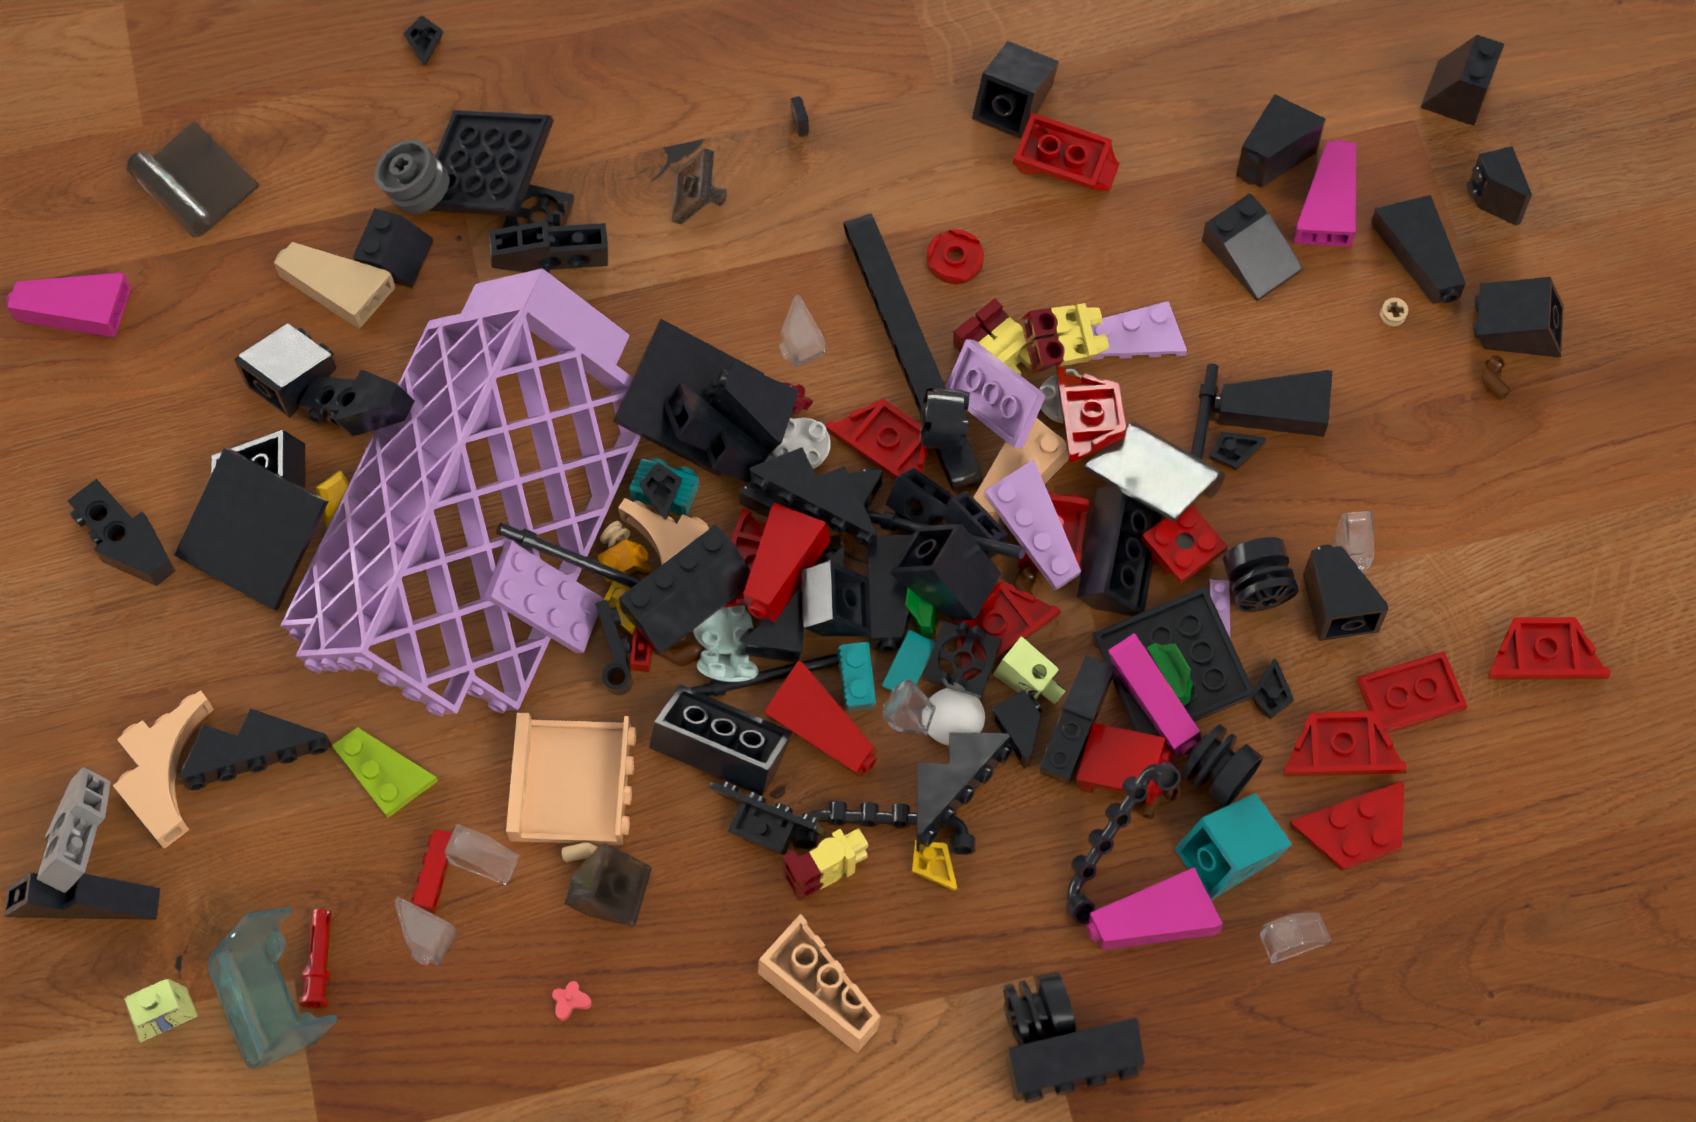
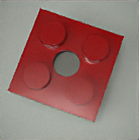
[1141,502,1228,585]

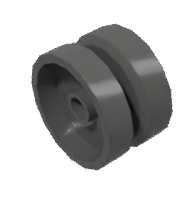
[374,139,450,215]

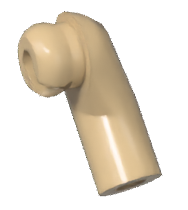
[562,842,609,871]

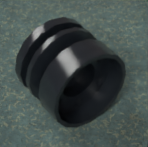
[1222,537,1299,612]
[1181,724,1264,808]
[1003,971,1077,1046]

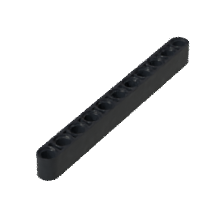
[843,213,982,492]

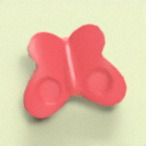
[552,981,592,1021]

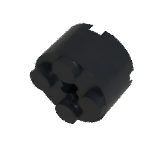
[920,387,970,450]

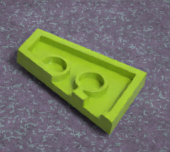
[332,727,438,818]

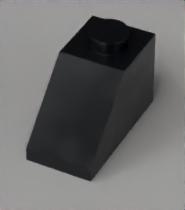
[991,690,1042,769]

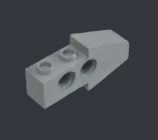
[37,767,111,893]

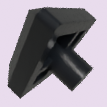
[403,15,443,66]
[1209,432,1267,470]
[639,462,682,520]
[1252,659,1294,719]

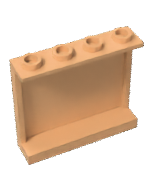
[506,713,636,845]

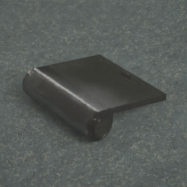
[127,121,260,237]
[1085,422,1225,522]

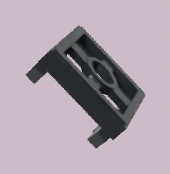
[503,184,575,228]
[923,621,1002,698]

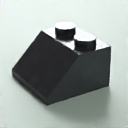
[1467,146,1532,225]
[353,208,433,288]
[801,561,871,637]

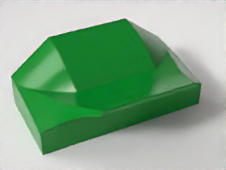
[905,588,939,639]
[1147,643,1193,706]

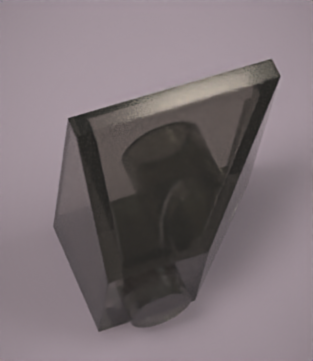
[564,843,652,927]

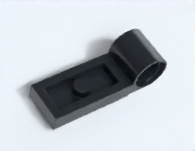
[595,599,633,695]

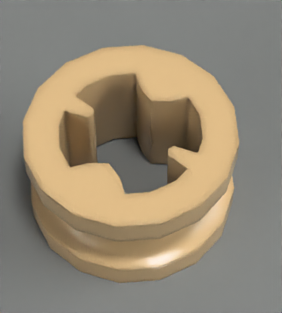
[1380,297,1409,326]
[600,521,630,549]

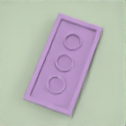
[945,339,1046,449]
[484,541,604,654]

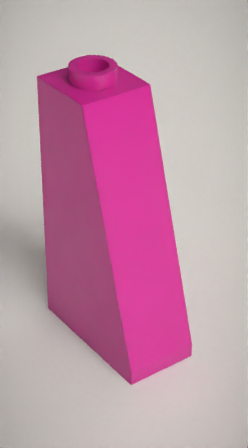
[1293,140,1356,247]
[6,273,132,338]
[1108,633,1201,757]
[1086,867,1223,950]

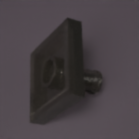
[671,148,727,225]

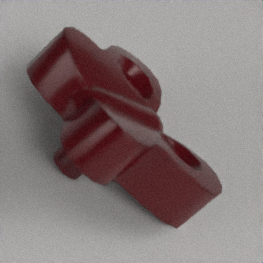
[783,382,813,415]

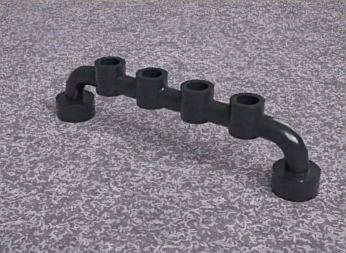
[1066,762,1181,923]
[792,801,975,855]

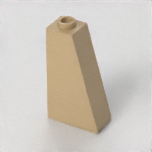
[274,242,396,329]

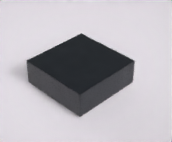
[790,96,809,136]

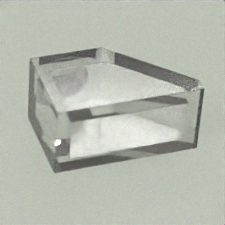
[779,295,826,368]
[1333,510,1375,572]
[882,680,936,736]
[444,824,519,885]
[394,897,457,966]
[1259,912,1332,964]

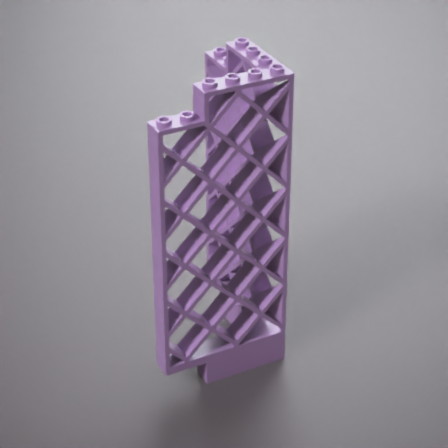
[280,268,641,717]

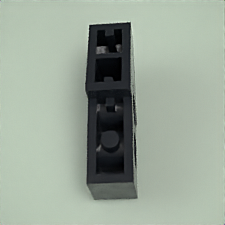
[489,221,608,274]
[298,370,415,436]
[885,468,1008,558]
[68,478,176,586]
[1040,655,1115,785]

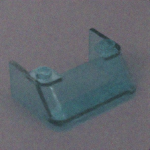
[208,906,337,1069]

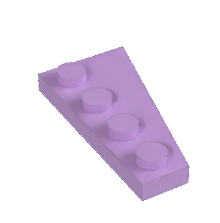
[1091,301,1187,360]
[983,459,1081,591]

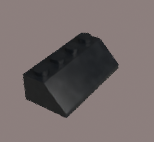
[1077,482,1163,616]
[619,524,750,655]
[649,684,792,796]
[1006,1018,1145,1103]

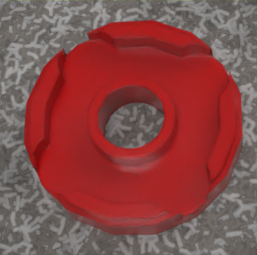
[926,229,984,284]

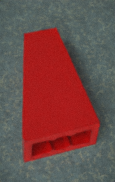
[743,503,831,622]
[764,660,877,777]

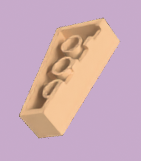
[973,418,1068,527]
[758,914,880,1053]

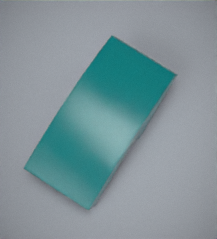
[882,630,935,699]

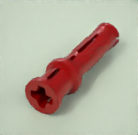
[299,909,332,1009]

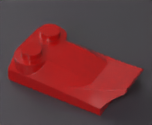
[1012,112,1120,191]

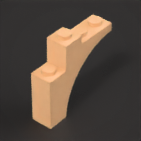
[618,498,709,641]
[113,691,214,849]

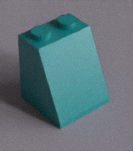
[1175,793,1292,900]

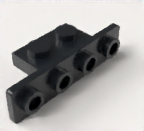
[709,781,827,856]

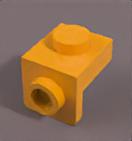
[598,539,651,584]

